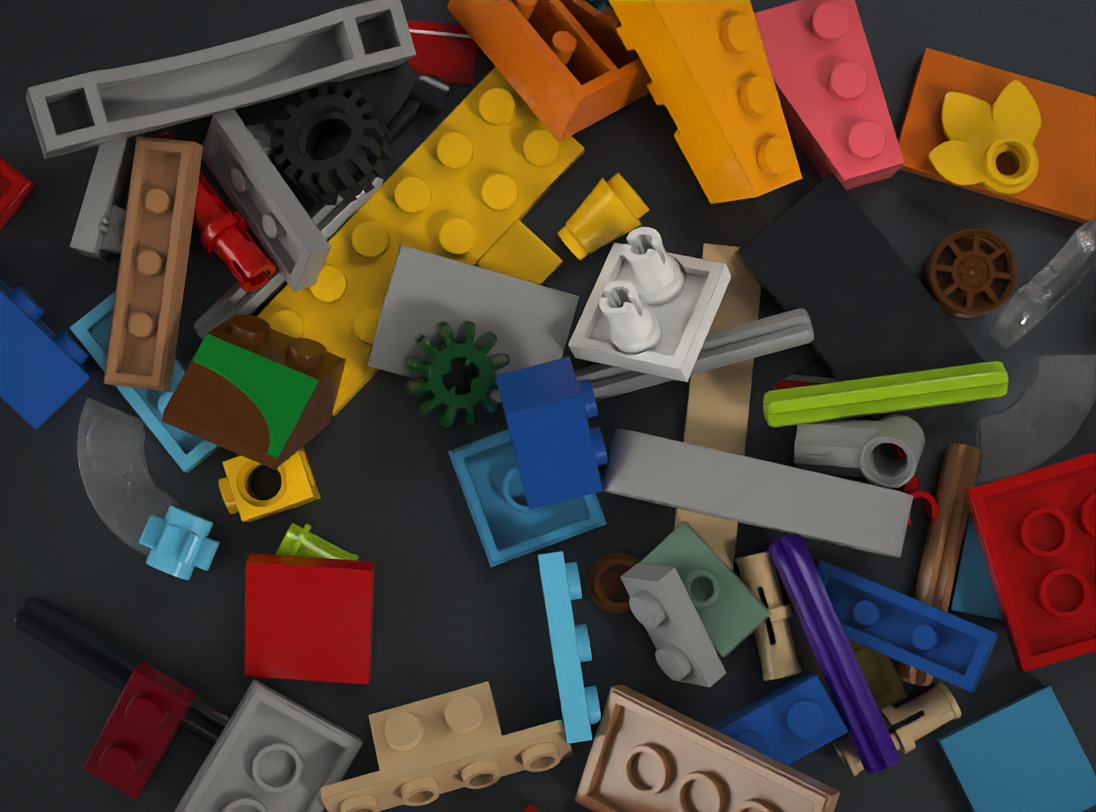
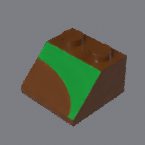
[162,314,346,470]

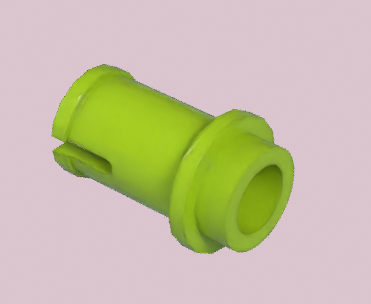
[276,523,359,560]

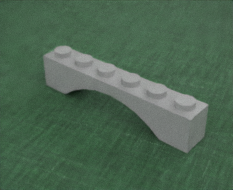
[25,0,416,159]

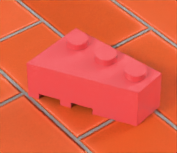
[754,0,904,190]

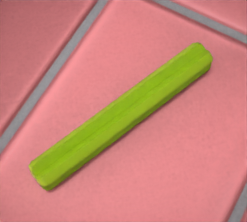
[763,361,1009,428]

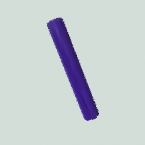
[768,534,899,774]

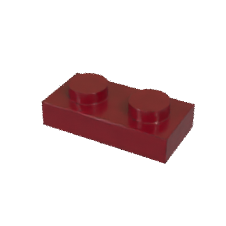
[83,661,197,801]

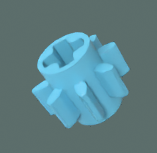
[138,505,220,580]

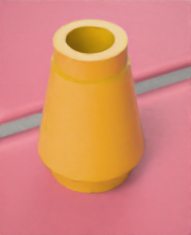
[557,172,650,261]

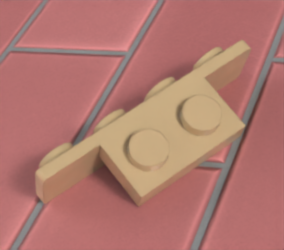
[320,681,573,812]

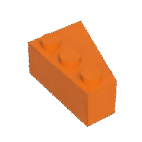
[447,0,652,142]

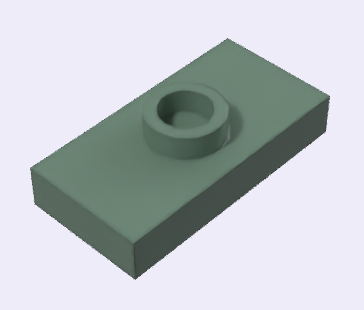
[640,521,772,657]

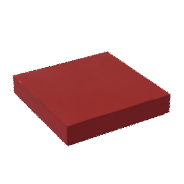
[245,553,375,684]

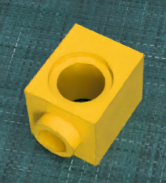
[219,447,321,523]

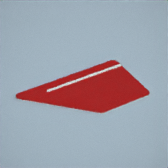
[406,20,478,85]

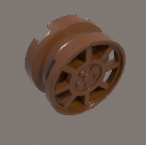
[921,228,1018,320]

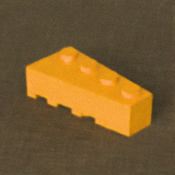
[600,0,802,204]

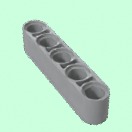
[601,428,913,558]

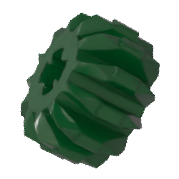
[403,320,510,427]

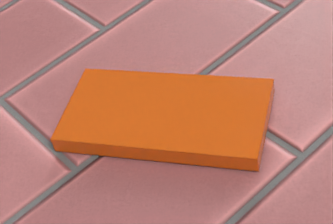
[897,48,1096,227]

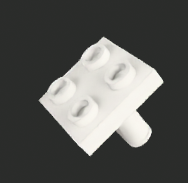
[568,227,731,382]

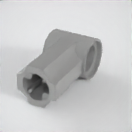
[794,414,925,489]

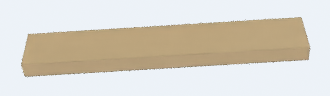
[674,243,761,571]

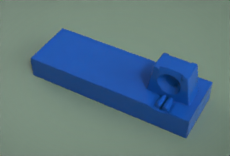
[796,560,999,694]

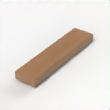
[104,136,203,392]

